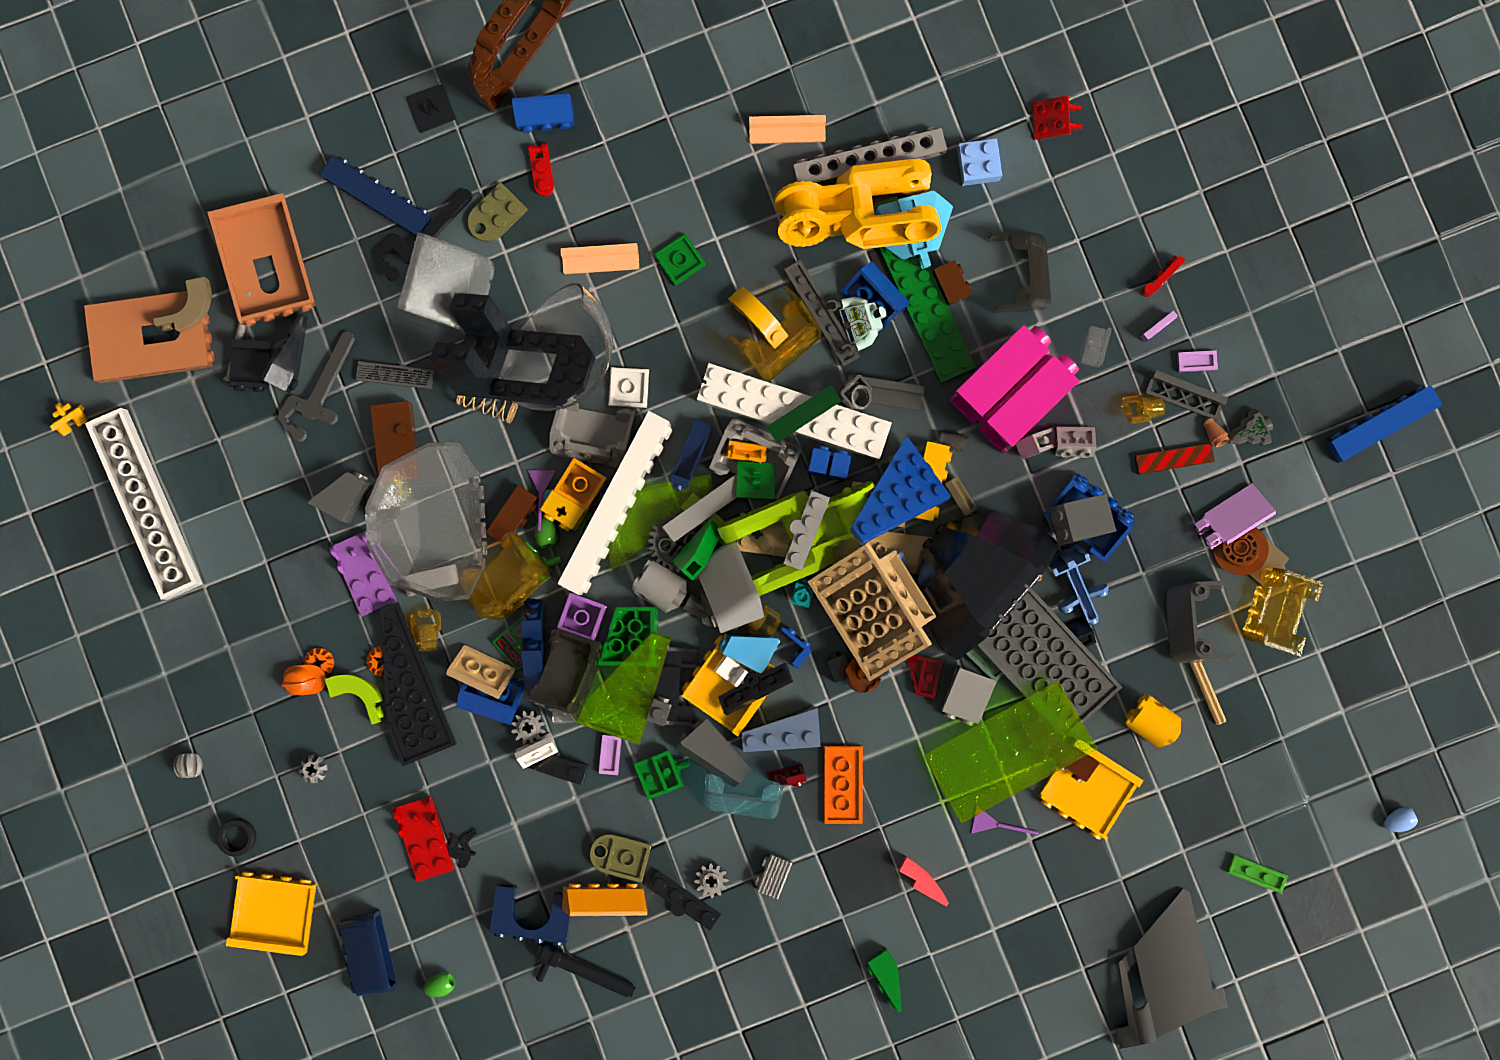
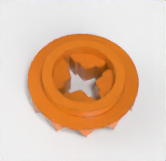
[366,646,384,677]
[303,648,334,677]

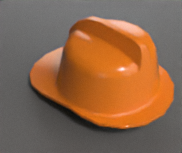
[281,664,326,695]

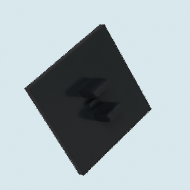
[407,84,456,133]

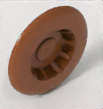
[1213,527,1269,575]

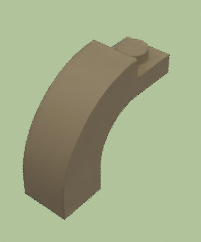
[153,277,212,332]

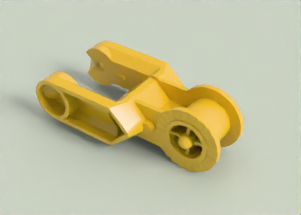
[774,159,941,249]

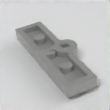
[783,490,830,570]

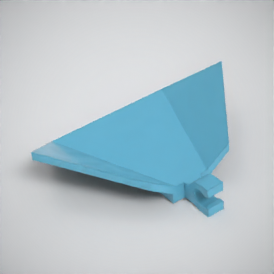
[874,191,953,269]

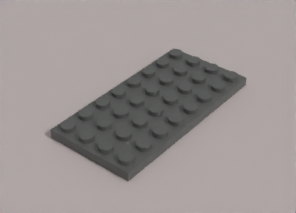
[978,584,1123,739]

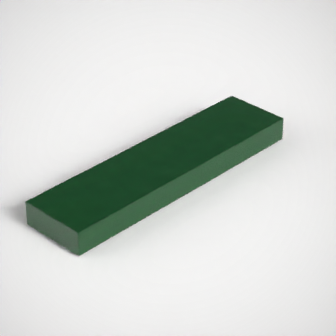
[766,385,842,443]

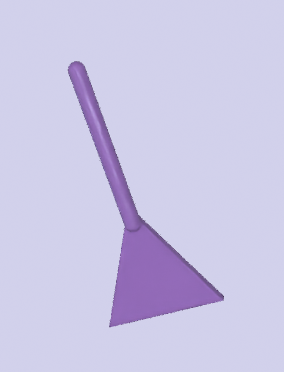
[528,470,556,531]
[971,806,1038,835]

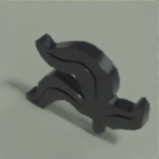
[448,828,477,868]

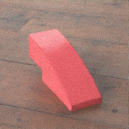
[898,856,949,907]

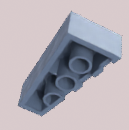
[742,707,821,752]

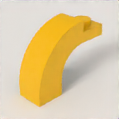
[728,286,788,349]

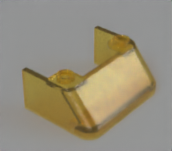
[728,286,822,381]

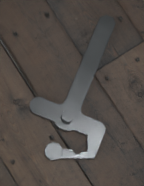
[277,331,355,442]

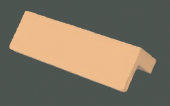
[749,115,826,144]
[561,243,639,274]

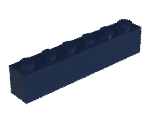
[320,156,431,237]

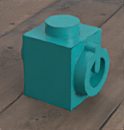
[790,576,814,608]

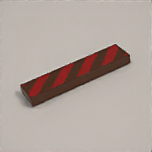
[1135,443,1215,475]

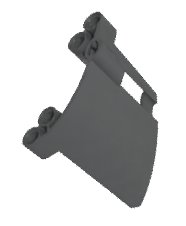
[1115,889,1228,1049]

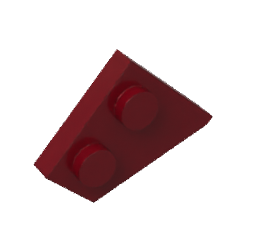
[907,655,943,699]
[766,764,807,786]

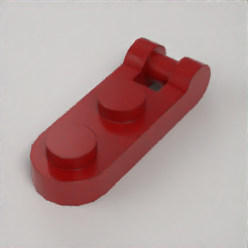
[528,142,554,197]
[1141,255,1186,298]

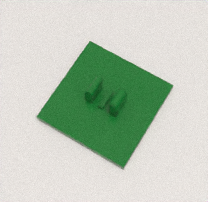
[736,461,776,500]

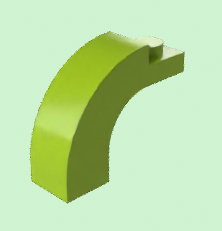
[325,674,384,725]

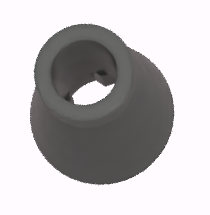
[939,432,969,452]

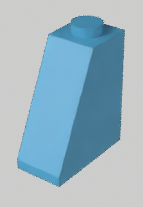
[719,634,780,674]

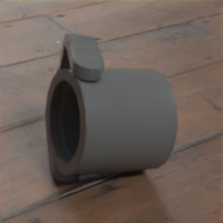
[838,375,872,410]

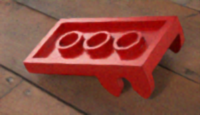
[393,796,455,882]

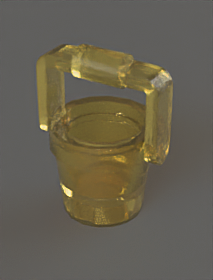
[1122,395,1165,423]
[746,606,781,636]
[410,609,441,651]

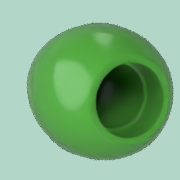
[535,516,558,548]
[423,972,455,997]

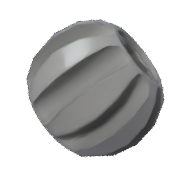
[173,753,203,778]
[298,755,328,784]

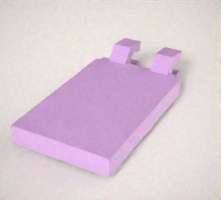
[1194,483,1276,549]

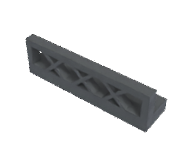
[1144,370,1228,421]

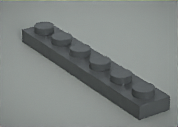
[784,260,860,367]

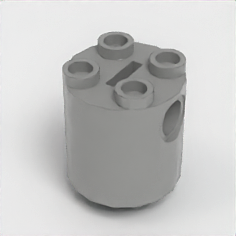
[632,560,687,613]

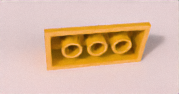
[562,883,647,916]

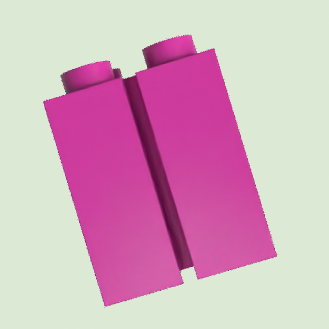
[949,325,1079,454]

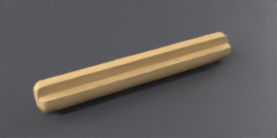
[1190,662,1226,725]

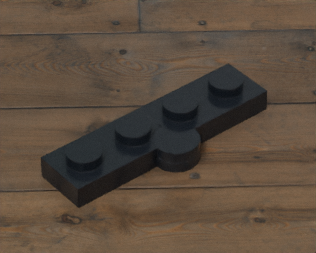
[718,663,793,715]
[647,870,721,930]

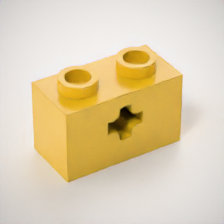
[540,490,588,532]

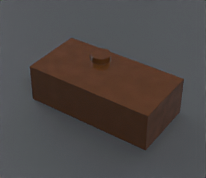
[370,401,422,483]

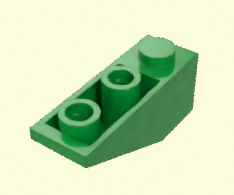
[671,519,720,581]
[866,948,902,1013]

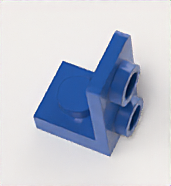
[780,626,812,669]

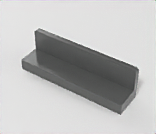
[847,374,925,411]

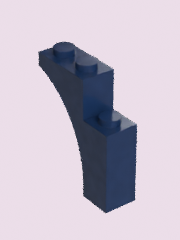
[669,419,713,492]
[521,599,546,690]

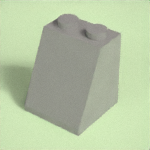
[940,667,996,726]

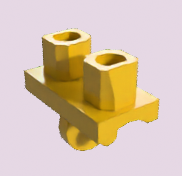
[50,403,88,437]

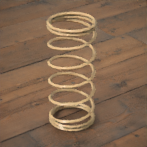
[456,395,518,424]

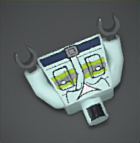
[827,297,886,357]

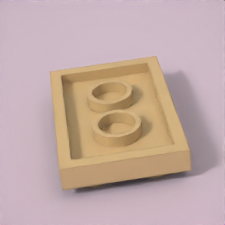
[446,645,516,699]

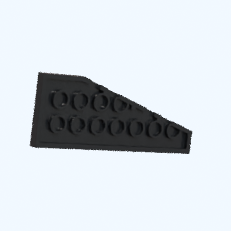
[380,602,457,767]

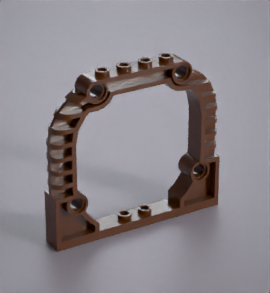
[467,0,574,113]

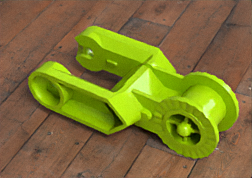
[717,481,874,596]

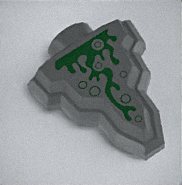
[1227,408,1273,446]

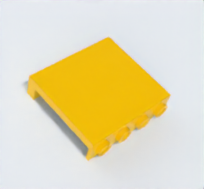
[681,633,775,736]
[1038,738,1143,840]
[226,871,317,956]

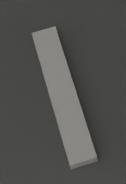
[662,474,737,543]

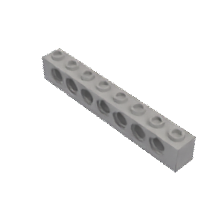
[793,127,947,185]

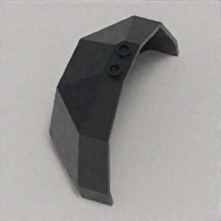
[915,509,1059,660]

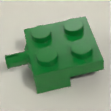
[634,749,691,800]

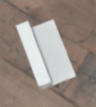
[514,733,558,769]

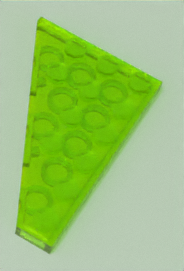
[598,474,714,569]
[575,631,671,745]

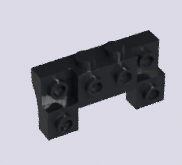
[651,646,698,726]

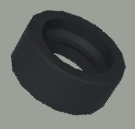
[217,819,256,857]

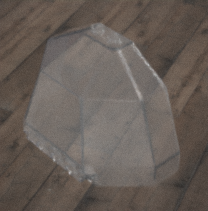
[365,442,488,601]

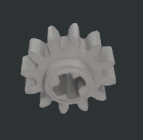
[511,711,546,744]
[694,863,729,898]

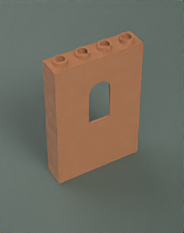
[208,193,316,327]
[84,291,215,383]

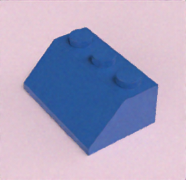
[512,94,575,133]
[840,261,910,333]
[456,679,525,725]

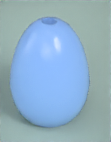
[1384,807,1418,832]

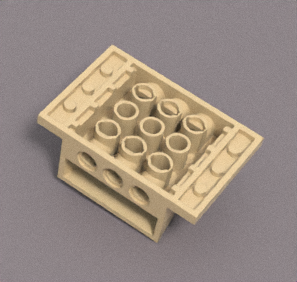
[808,543,936,681]

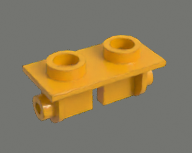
[726,440,767,464]

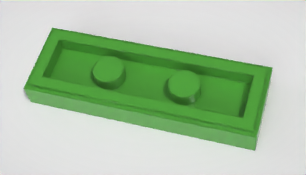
[1226,854,1288,894]

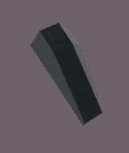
[260,313,308,393]

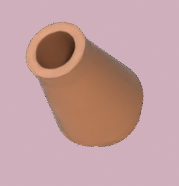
[1203,418,1229,448]

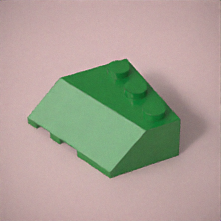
[597,607,658,665]

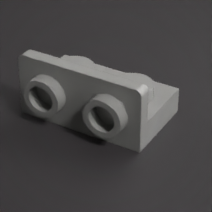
[1055,427,1096,458]

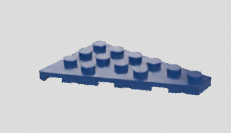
[850,437,951,545]

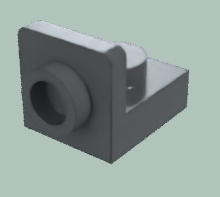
[646,696,672,727]

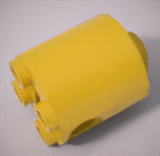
[1125,694,1181,749]

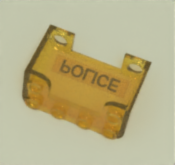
[1243,566,1323,656]

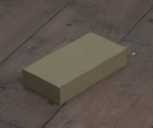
[945,476,978,517]

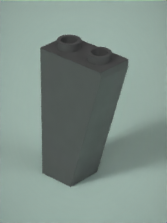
[675,719,753,787]

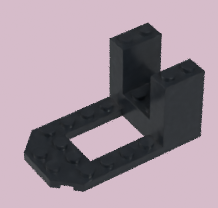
[430,292,596,406]

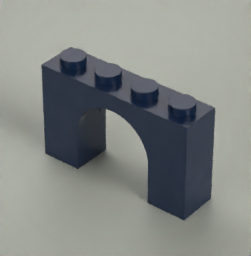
[489,883,571,946]

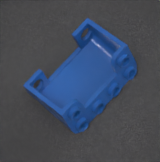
[1043,473,1135,562]

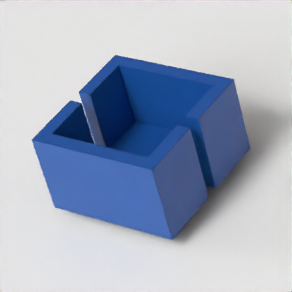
[808,446,851,482]

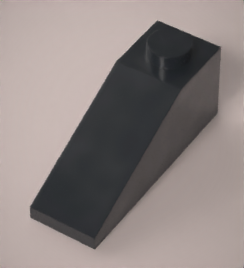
[528,755,589,785]

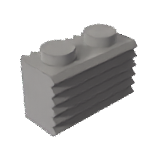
[754,853,792,899]

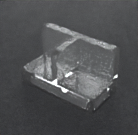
[1080,326,1112,368]

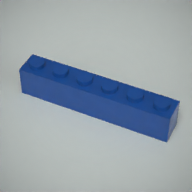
[1326,385,1443,463]

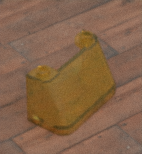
[460,532,550,620]

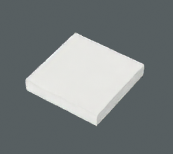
[608,367,649,408]

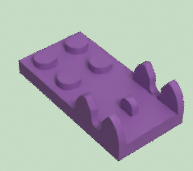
[330,531,397,617]

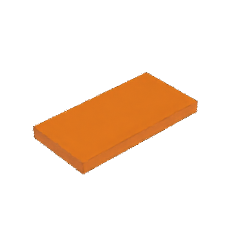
[824,746,863,824]

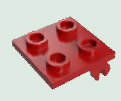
[1032,95,1083,140]

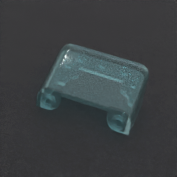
[703,771,784,820]

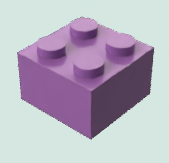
[557,593,608,642]

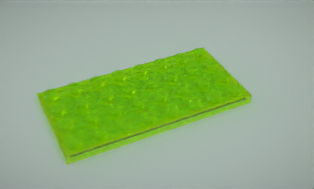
[923,680,1098,824]

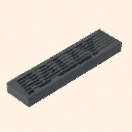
[356,361,435,390]

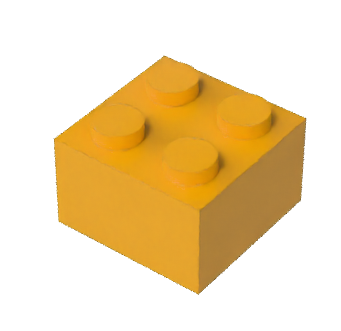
[554,458,608,512]

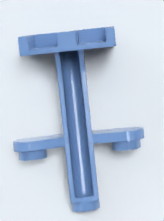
[1048,544,1109,625]

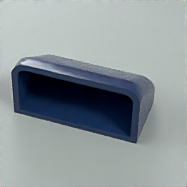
[337,910,397,997]

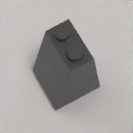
[308,471,372,524]
[1049,494,1116,546]

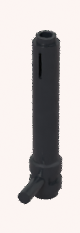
[535,943,636,998]

